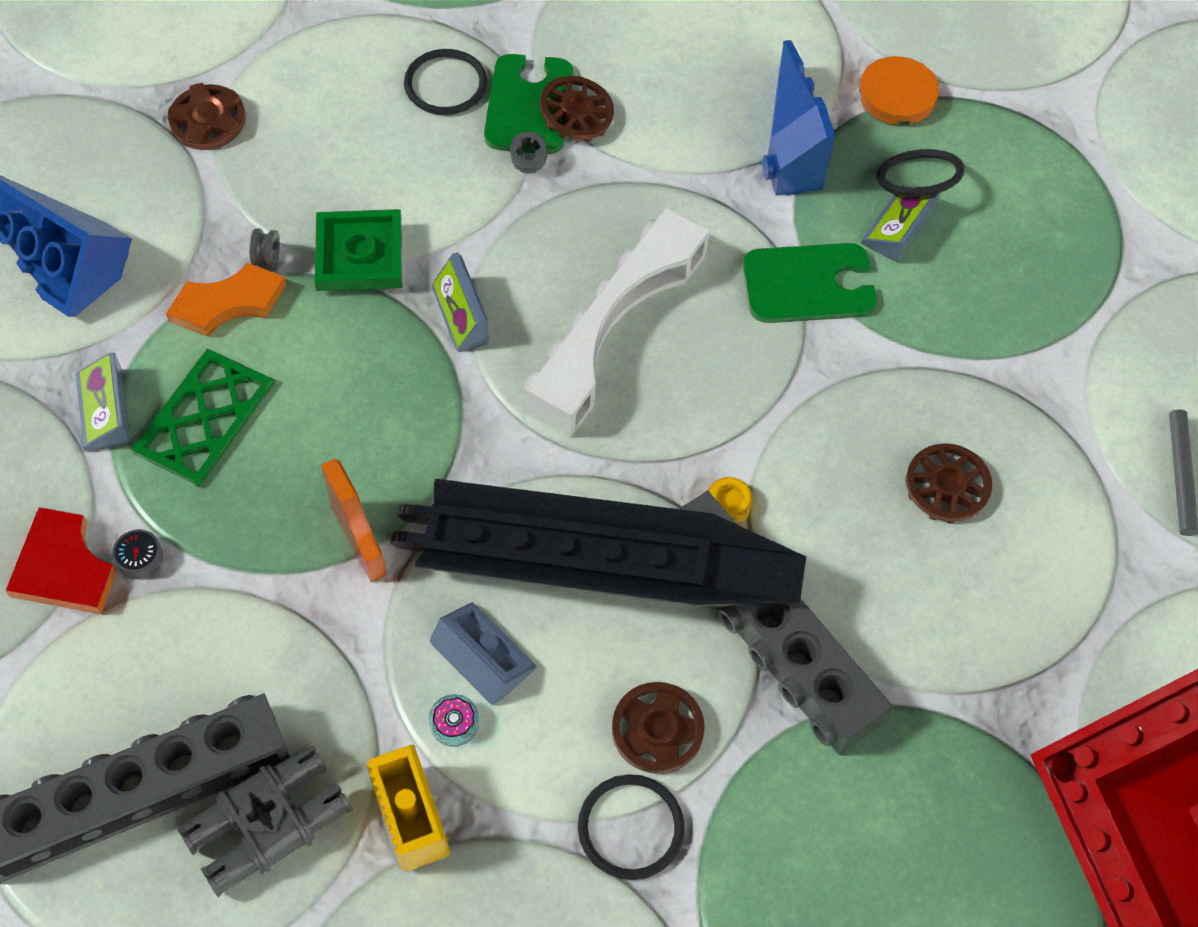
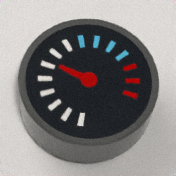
[112,529,163,579]

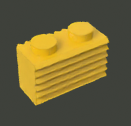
[366,745,450,872]

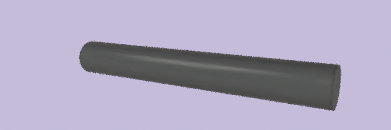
[1169,409,1198,536]

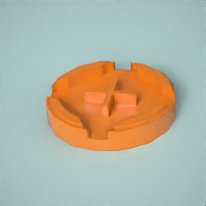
[859,56,939,125]

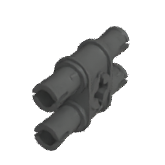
[176,742,353,897]

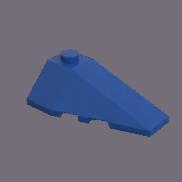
[762,40,835,196]
[0,175,132,317]

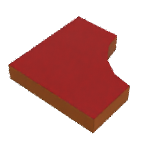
[321,458,387,582]
[5,507,117,614]

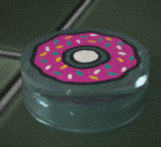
[429,694,479,747]

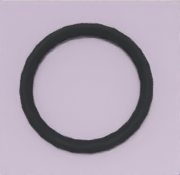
[404,49,488,115]
[876,149,965,197]
[578,774,685,880]

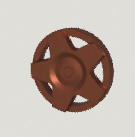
[168,82,246,150]
[612,682,705,774]

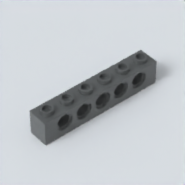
[680,490,893,756]
[0,693,290,883]

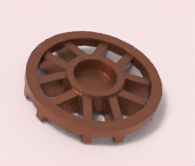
[539,76,614,142]
[905,443,992,524]

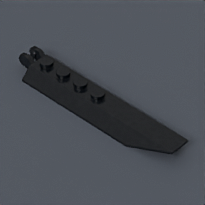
[390,479,806,606]

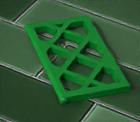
[131,348,275,487]

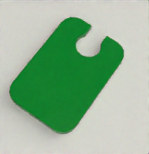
[484,54,573,154]
[743,243,877,323]

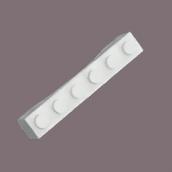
[523,208,710,438]

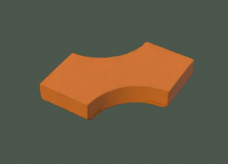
[166,262,286,336]

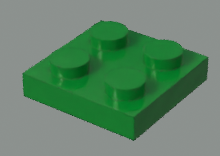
[314,209,403,291]

